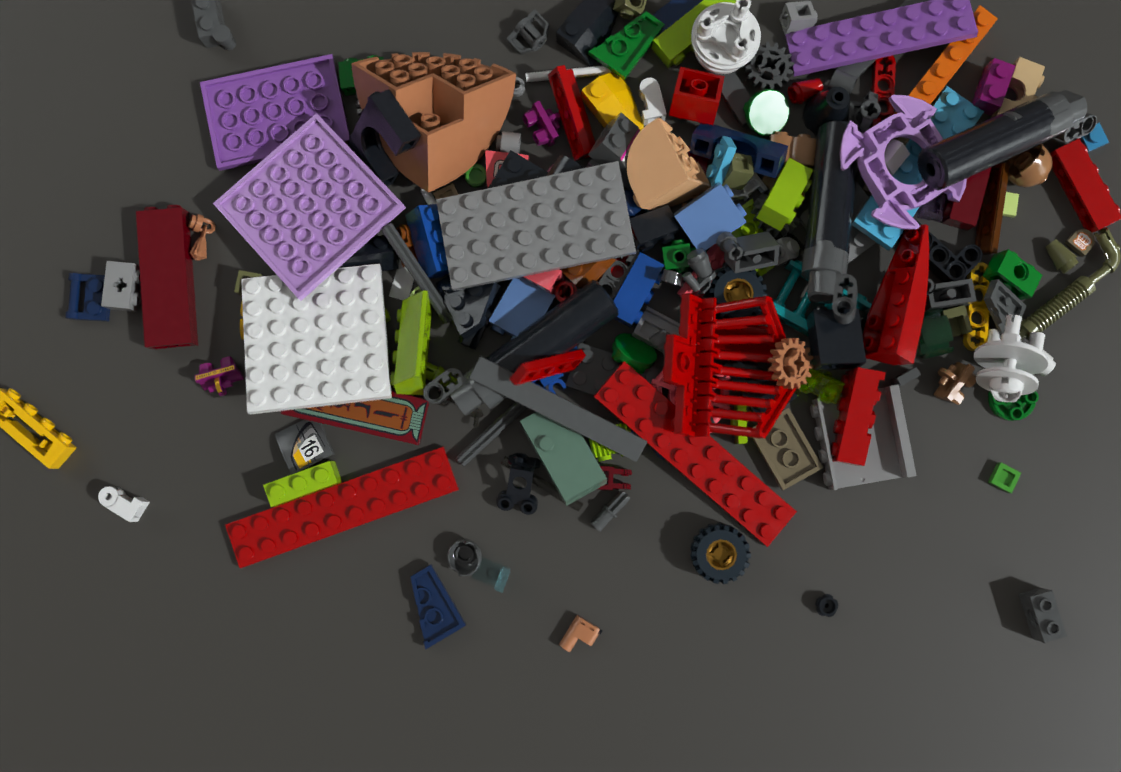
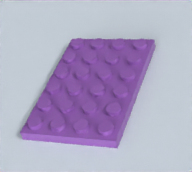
[200,54,350,171]

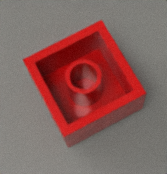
[669,67,725,125]

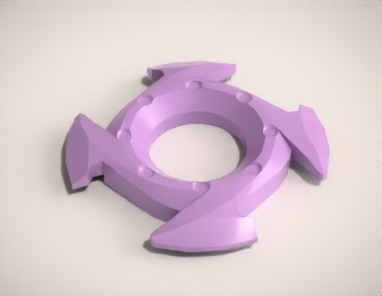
[840,95,967,229]

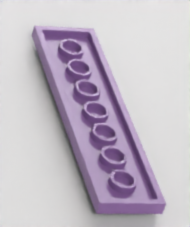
[785,0,978,77]

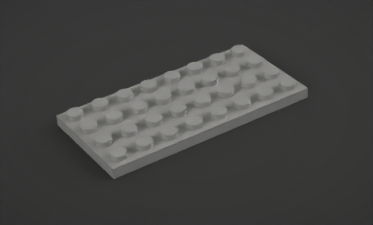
[436,161,636,291]

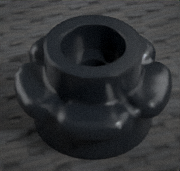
[815,594,838,617]

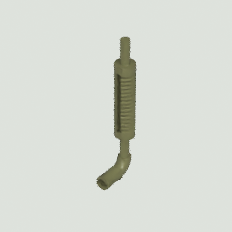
[1019,228,1121,341]

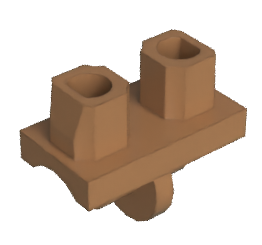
[934,362,976,405]

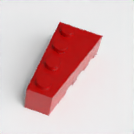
[830,367,886,466]

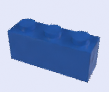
[405,204,449,279]
[613,252,664,328]

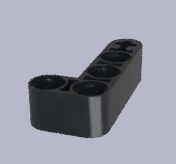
[897,217,983,283]

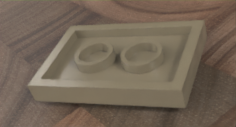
[751,408,823,490]

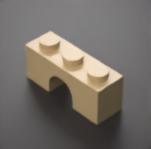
[991,57,1045,118]

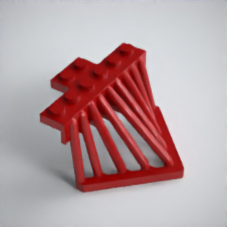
[663,293,797,438]

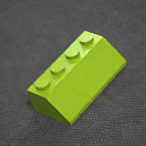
[391,290,432,395]

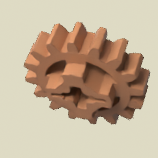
[768,338,814,389]

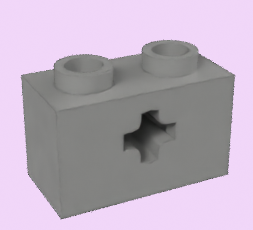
[101,261,141,312]

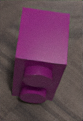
[972,58,1016,116]

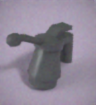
[682,248,729,294]

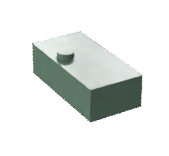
[520,412,607,506]

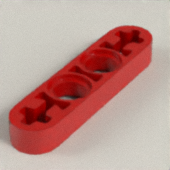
[870,55,896,128]

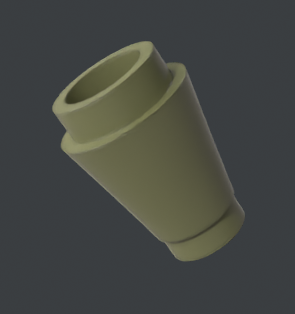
[1045,239,1079,274]

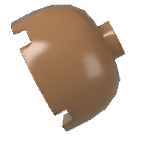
[1006,143,1052,188]

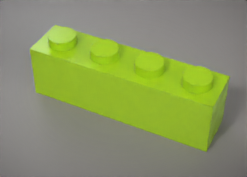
[651,0,736,68]

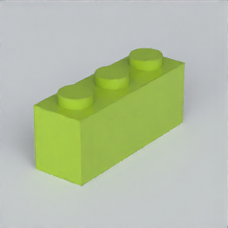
[756,157,813,231]
[263,461,343,507]

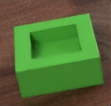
[988,462,1021,493]

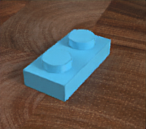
[706,136,737,186]

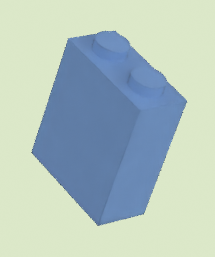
[673,182,747,251]
[489,277,556,339]

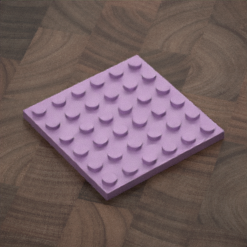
[213,113,406,301]

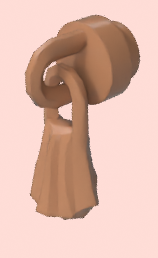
[188,214,216,261]

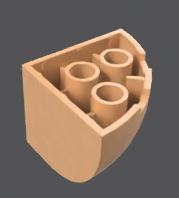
[627,117,712,210]

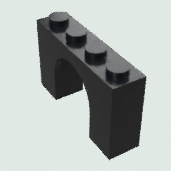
[347,89,421,187]

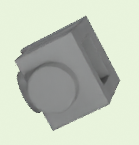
[779,1,817,36]

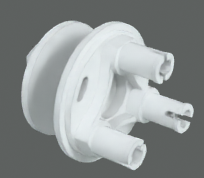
[691,0,761,74]
[973,315,1049,402]

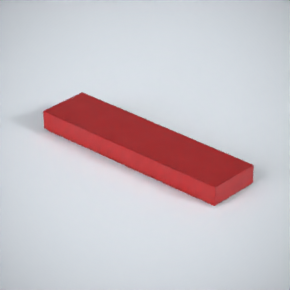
[510,349,586,385]

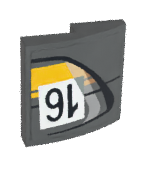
[275,419,335,475]

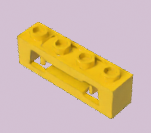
[0,388,77,469]

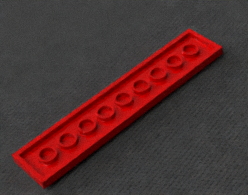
[593,361,797,547]
[225,447,459,568]

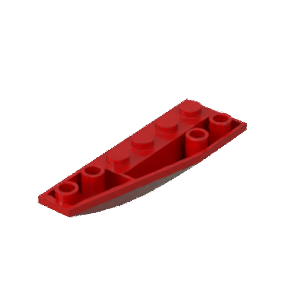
[863,224,929,365]

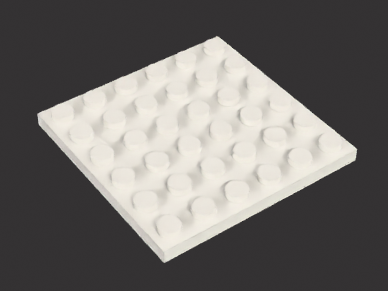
[241,264,392,414]

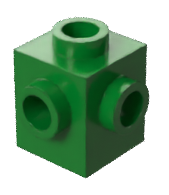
[662,239,696,273]

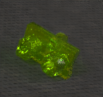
[799,368,845,405]

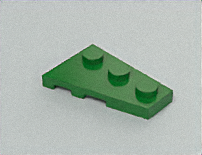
[588,11,665,80]

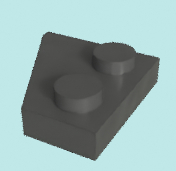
[983,279,1026,336]

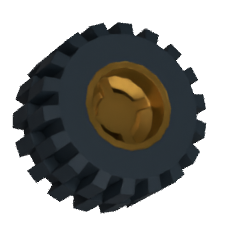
[707,267,767,319]
[690,523,751,584]

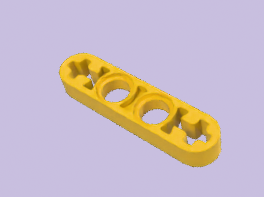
[963,262,990,351]

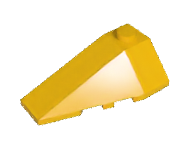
[581,72,644,131]

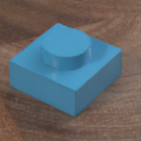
[1080,122,1109,152]

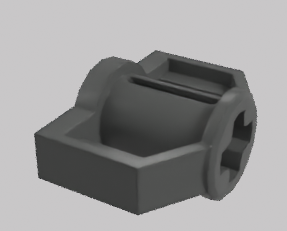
[506,9,550,54]
[853,91,881,133]

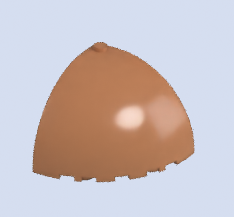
[351,52,516,193]

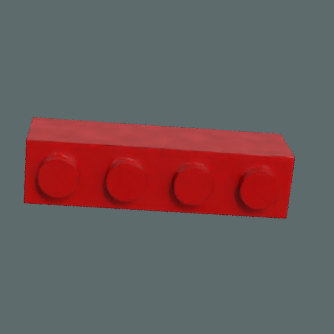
[1050,138,1121,233]

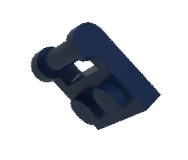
[65,273,110,322]

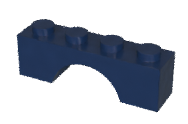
[690,123,788,178]

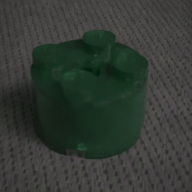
[915,308,954,359]

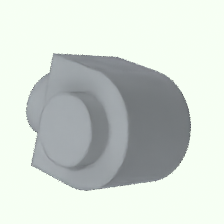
[496,131,521,154]
[775,237,800,266]

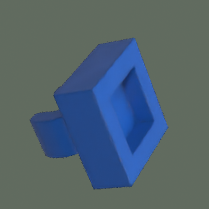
[539,373,566,394]

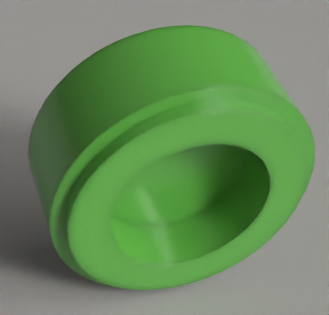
[465,164,487,188]

